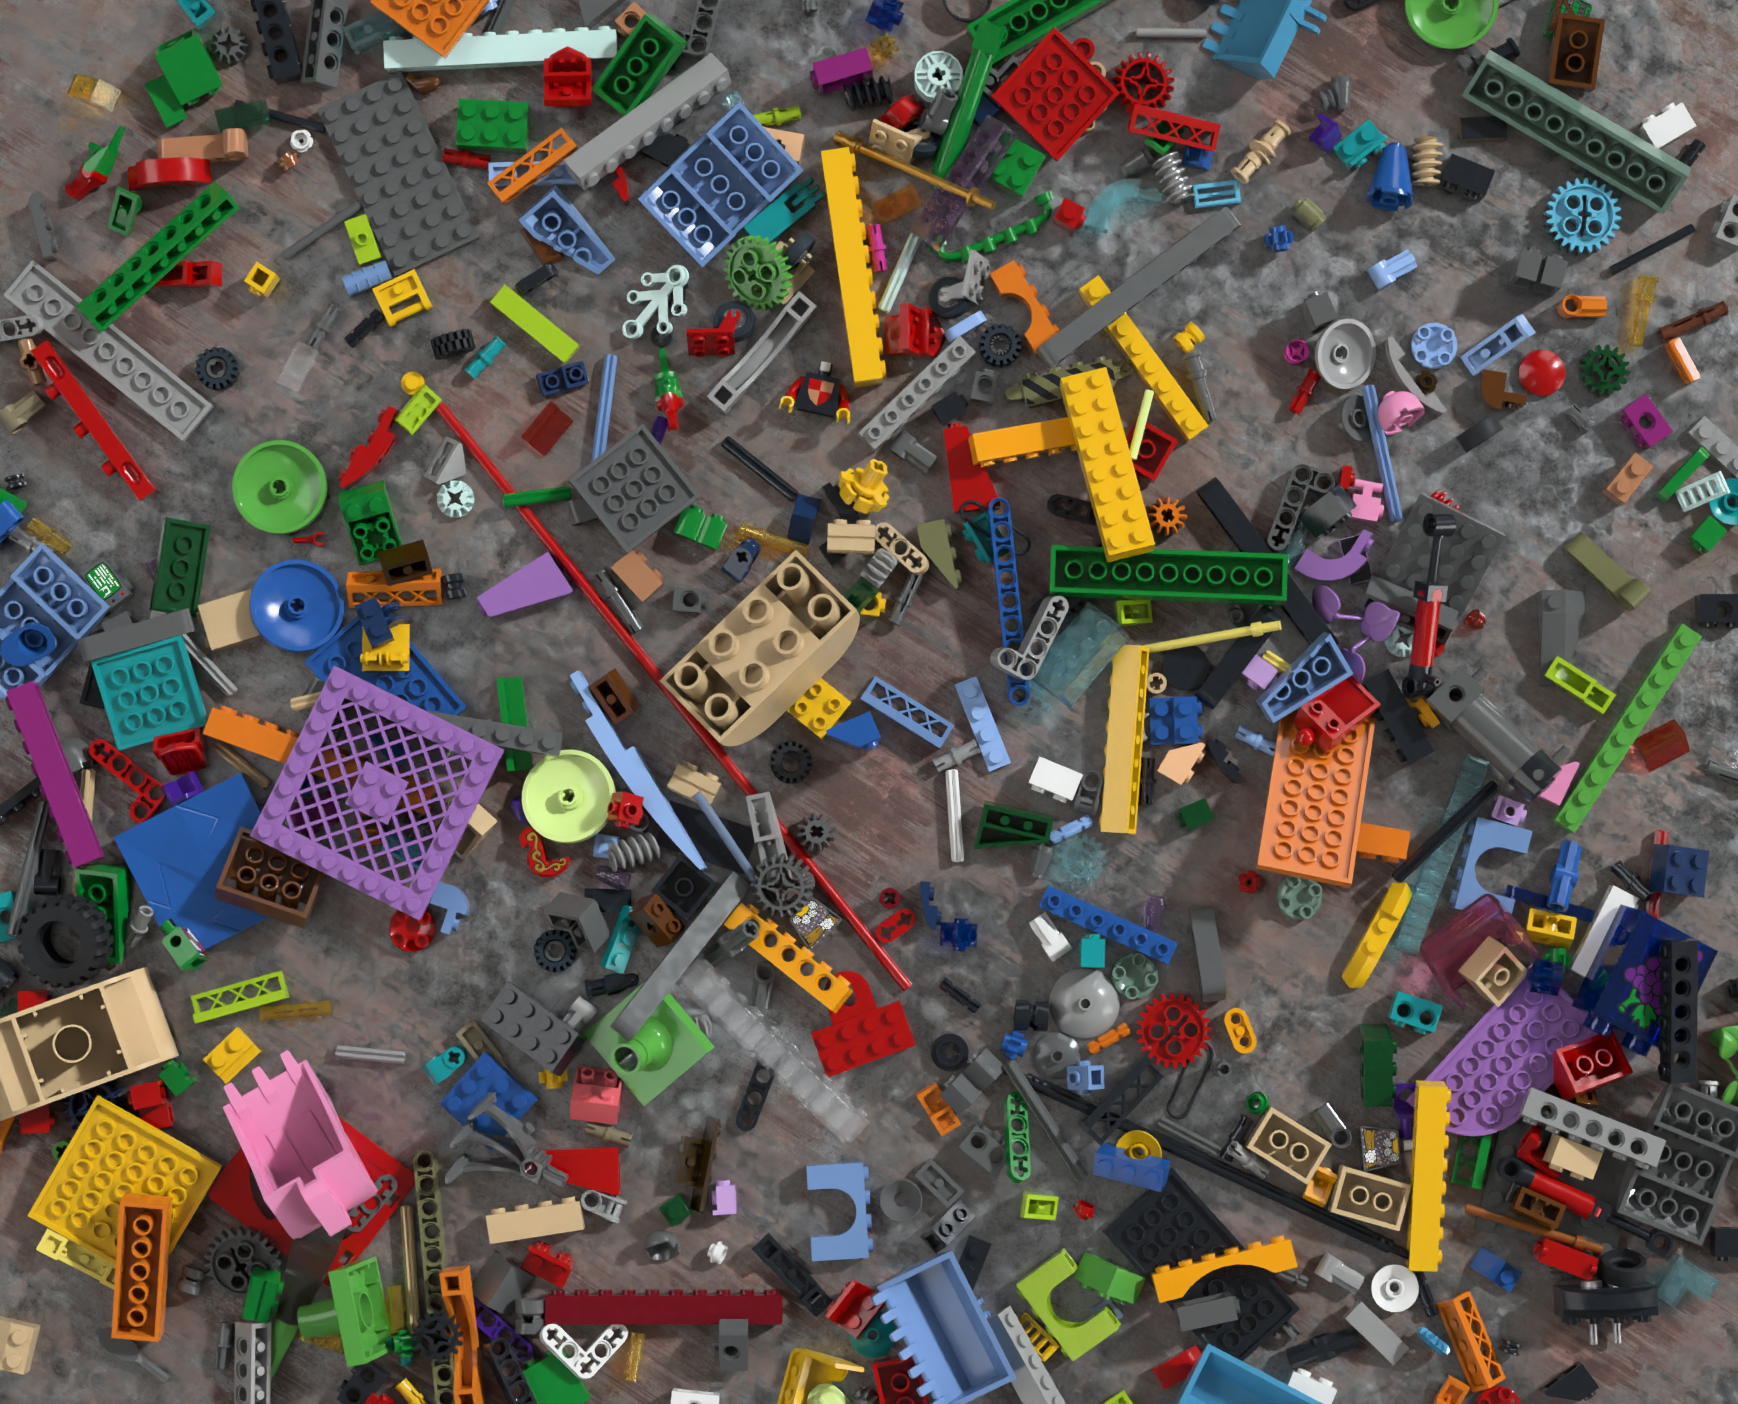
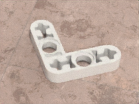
[539,1324,628,1380]

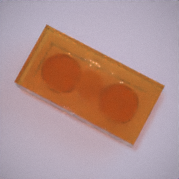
[870,184,923,226]

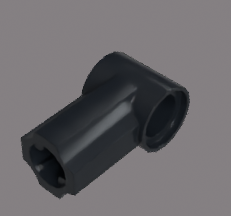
[34,849,62,896]

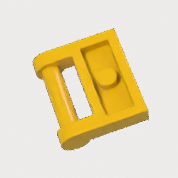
[372,269,433,327]

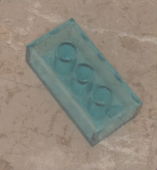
[1033,602,1130,708]

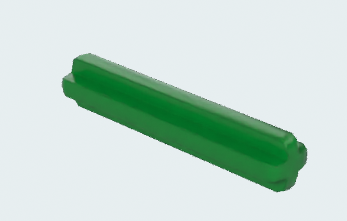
[502,486,571,508]

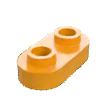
[1224,1008,1257,1054]

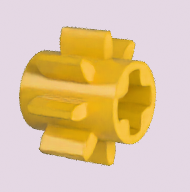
[538,1068,568,1089]

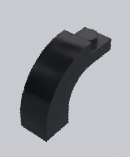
[819,482,859,568]

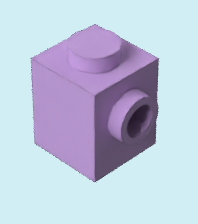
[1240,655,1278,691]

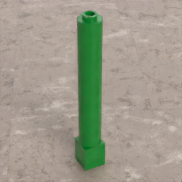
[931,20,1007,191]

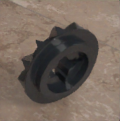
[931,1034,969,1071]

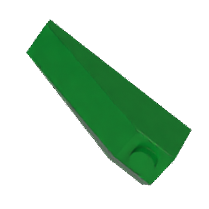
[75,864,132,964]

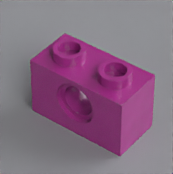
[1619,394,1673,450]

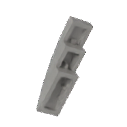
[746,792,792,886]

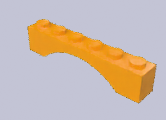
[1151,1235,1298,1303]

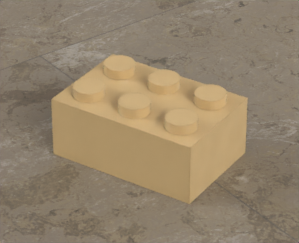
[1244,1106,1332,1185]
[1327,1164,1412,1231]

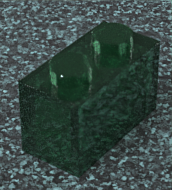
[214,98,271,133]

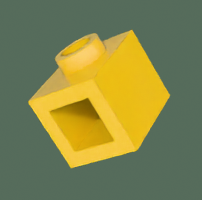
[244,262,280,298]

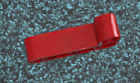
[89,739,167,822]

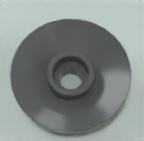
[1340,395,1372,442]
[1033,1032,1081,1079]

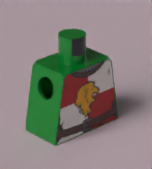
[160,919,211,972]

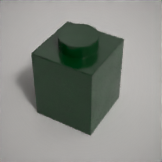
[1176,798,1214,831]
[659,1192,692,1227]

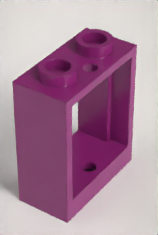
[810,47,873,95]

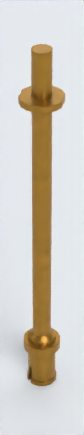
[833,130,996,210]

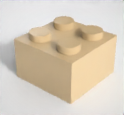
[1458,936,1529,1008]

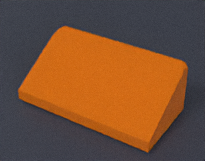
[1664,337,1700,385]

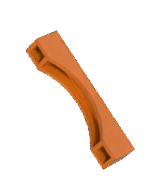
[439,1265,486,1404]

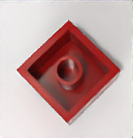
[1126,417,1178,484]

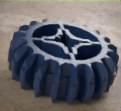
[62,1080,127,1130]

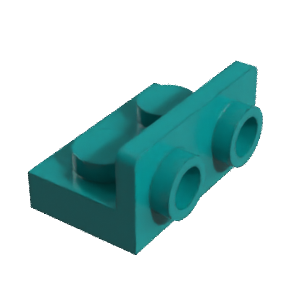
[1332,119,1388,171]

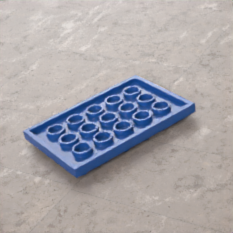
[304,606,467,767]

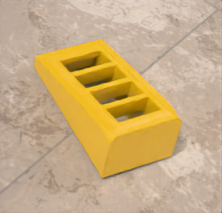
[1018,1311,1060,1363]

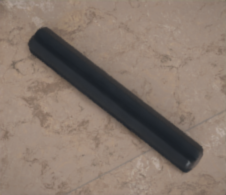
[721,436,799,502]

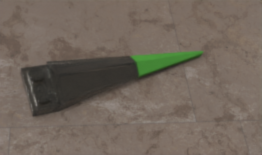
[271,1226,346,1380]

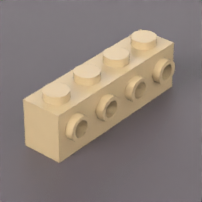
[486,1196,586,1244]

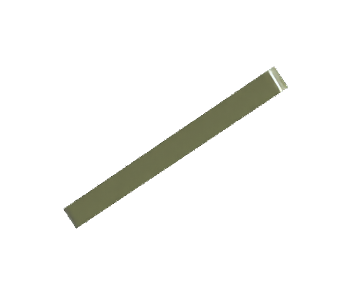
[413,1149,455,1404]

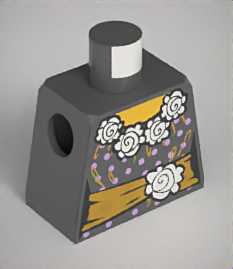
[786,893,843,951]
[1357,1125,1413,1171]

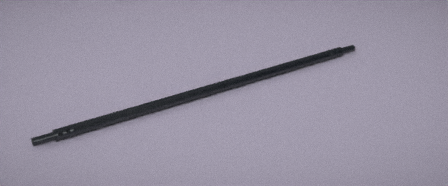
[1003,1070,1409,1260]

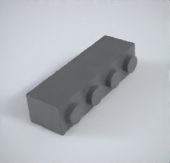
[1358,575,1458,645]

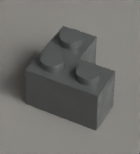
[544,892,611,953]

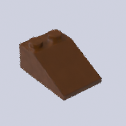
[1544,13,1605,92]

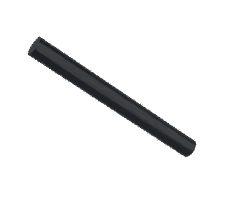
[234,99,325,133]
[1609,224,1695,275]

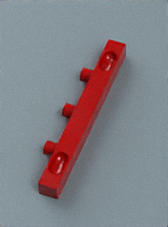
[31,340,157,501]

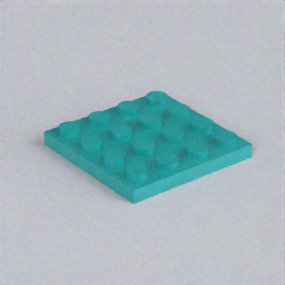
[91,635,208,751]

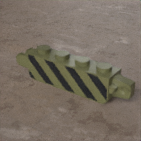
[1004,356,1132,409]

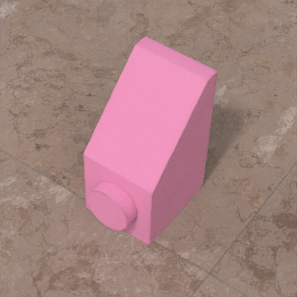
[1537,761,1580,806]

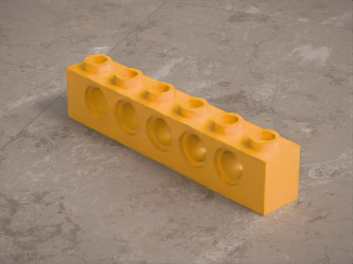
[723,903,853,1013]

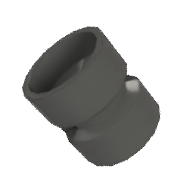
[515,1298,546,1334]

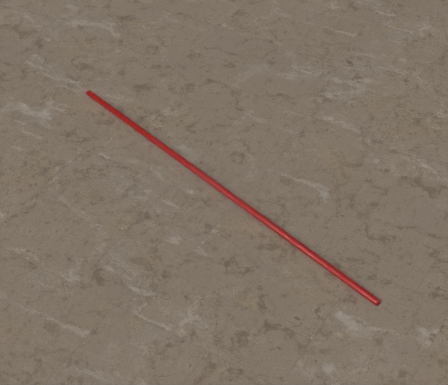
[435,402,912,992]

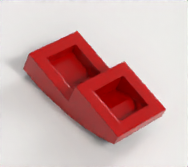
[612,164,630,206]
[1152,1345,1201,1390]

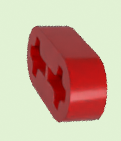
[876,909,916,943]

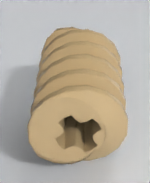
[1411,136,1443,186]

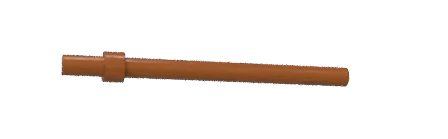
[1464,1203,1604,1254]

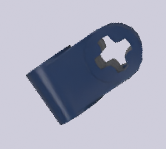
[721,538,761,584]

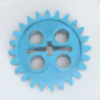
[1544,178,1621,254]

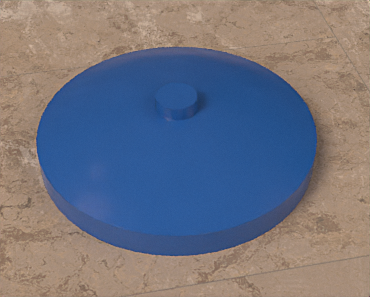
[249,560,344,653]

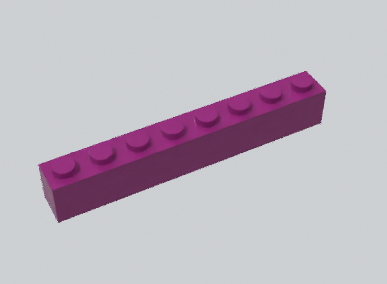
[5,681,105,868]

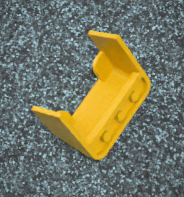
[777,1348,864,1404]

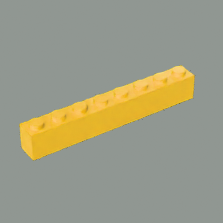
[1078,275,1208,443]
[1099,644,1150,834]
[1406,1080,1451,1272]

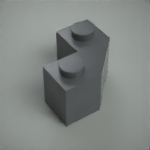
[940,1048,1004,1115]

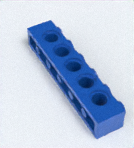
[1038,886,1178,964]

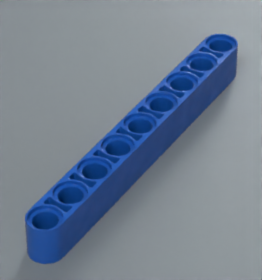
[987,497,1030,706]

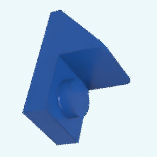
[1469,1246,1522,1293]

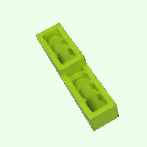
[490,284,580,364]

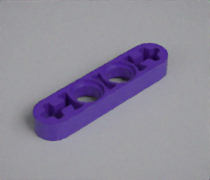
[473,1295,534,1362]

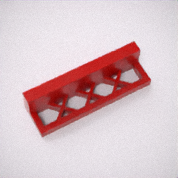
[1125,103,1221,152]

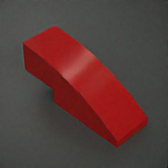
[153,260,223,288]

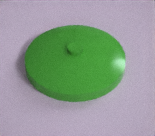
[1404,0,1499,50]
[232,440,327,534]

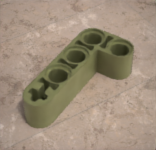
[1563,532,1651,612]

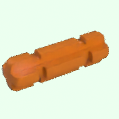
[1086,1023,1131,1055]

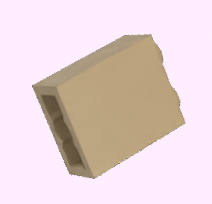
[196,589,261,652]

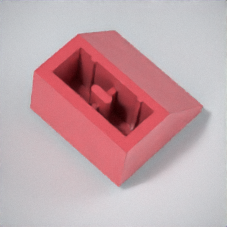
[570,1065,623,1125]

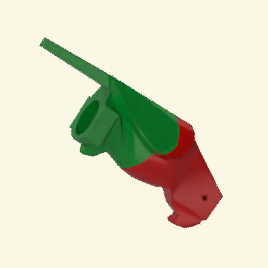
[65,125,125,201]
[654,348,683,432]

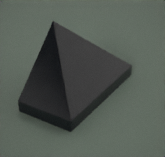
[584,888,632,913]

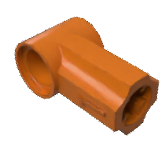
[1557,294,1607,319]

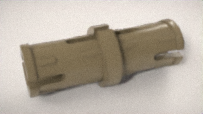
[584,1121,633,1148]

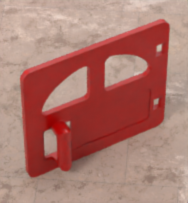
[208,1115,415,1287]

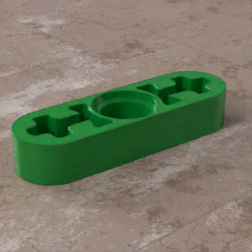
[1655,446,1710,503]

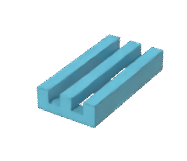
[1191,179,1241,210]

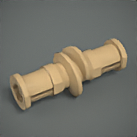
[1231,119,1291,184]

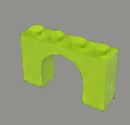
[1016,1248,1121,1361]

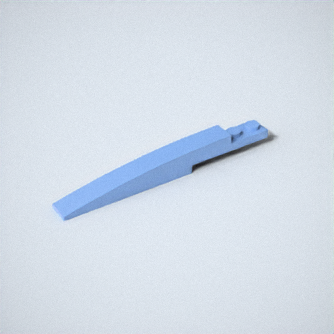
[570,671,707,870]

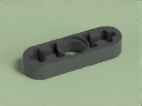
[347,1174,397,1232]

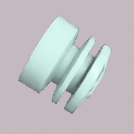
[914,51,963,106]

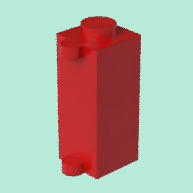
[1532,1236,1599,1281]

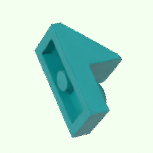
[177,0,218,31]

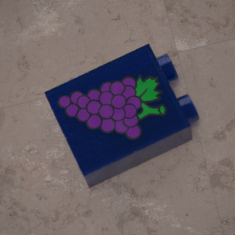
[1571,904,1718,1057]

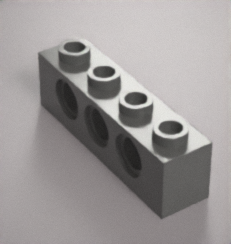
[301,0,348,89]

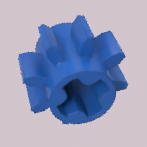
[1264,226,1294,252]
[1000,1030,1028,1060]

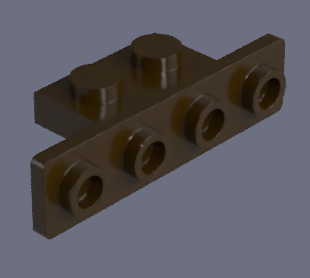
[673,1116,721,1213]

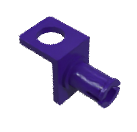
[1393,1083,1416,1139]

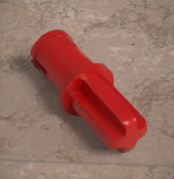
[1288,369,1322,415]

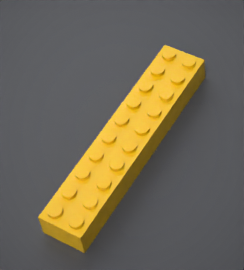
[821,147,887,388]

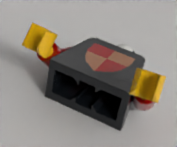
[779,361,850,424]

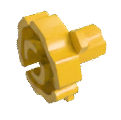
[838,459,889,514]

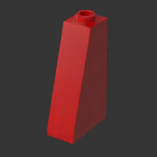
[943,423,1000,514]
[531,1146,621,1195]

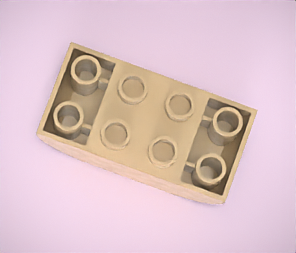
[660,550,860,746]
[0,967,179,1121]

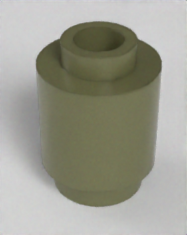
[1291,198,1326,231]

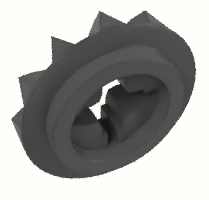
[210,26,248,64]

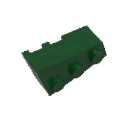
[974,800,1054,849]
[1358,1023,1397,1107]

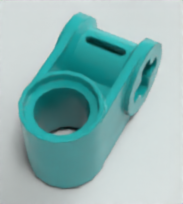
[421,1045,467,1086]

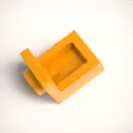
[1302,1166,1338,1207]

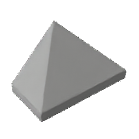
[423,436,467,484]

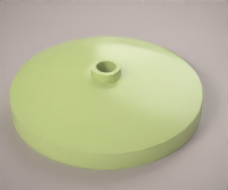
[522,750,616,844]

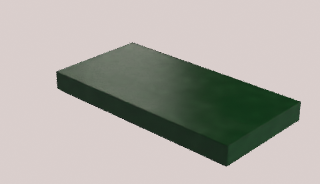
[149,517,211,617]

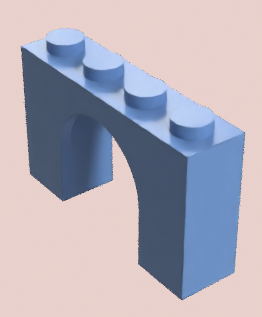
[1449,817,1533,922]
[806,1161,873,1261]

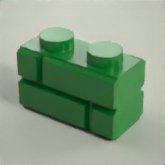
[241,1267,284,1324]

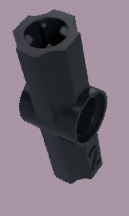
[1285,1327,1360,1369]

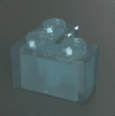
[1654,1253,1720,1308]

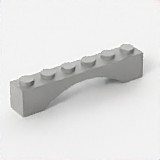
[707,291,817,415]

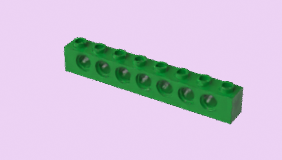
[76,181,240,333]

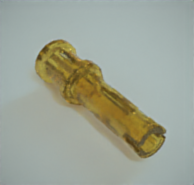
[1628,274,1660,347]
[737,520,809,558]

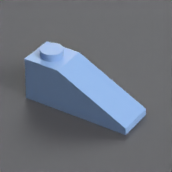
[1460,314,1536,376]

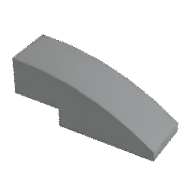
[1343,1300,1410,1366]

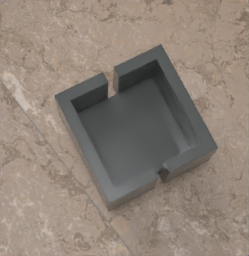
[1508,247,1568,296]

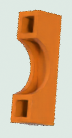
[989,260,1060,357]

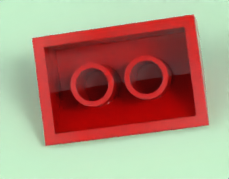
[1553,1029,1633,1101]

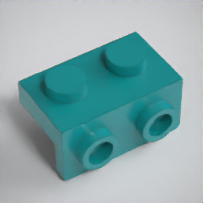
[962,511,1009,565]

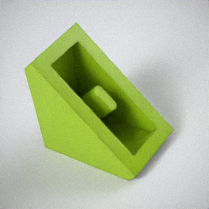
[1114,600,1153,627]
[1019,1191,1059,1220]

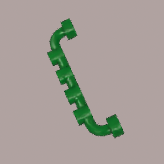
[927,191,1054,263]

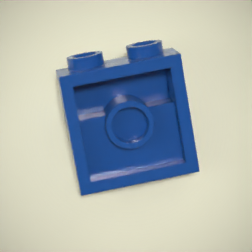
[1149,696,1203,745]

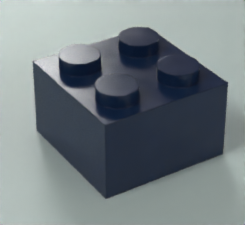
[1648,844,1709,898]

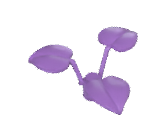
[1312,584,1400,683]

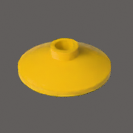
[1116,1130,1162,1159]

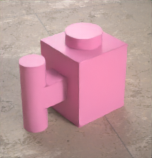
[1348,479,1384,524]

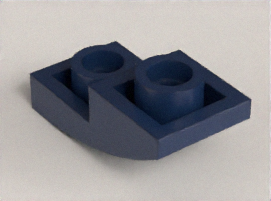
[536,361,590,398]
[921,881,942,930]

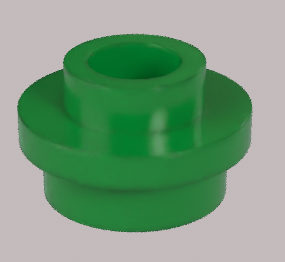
[1246,1092,1269,1115]

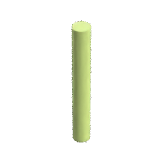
[1129,389,1154,460]

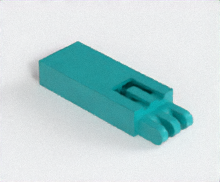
[743,176,826,244]

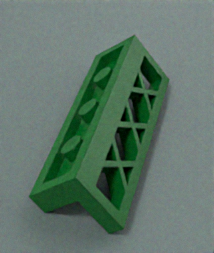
[496,676,533,772]
[1450,1134,1492,1189]

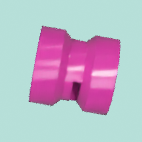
[1284,339,1309,366]

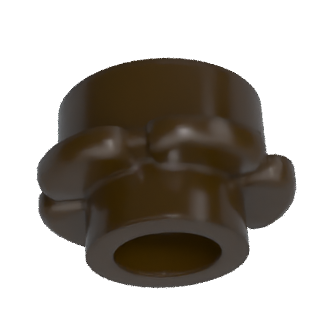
[1415,370,1438,393]

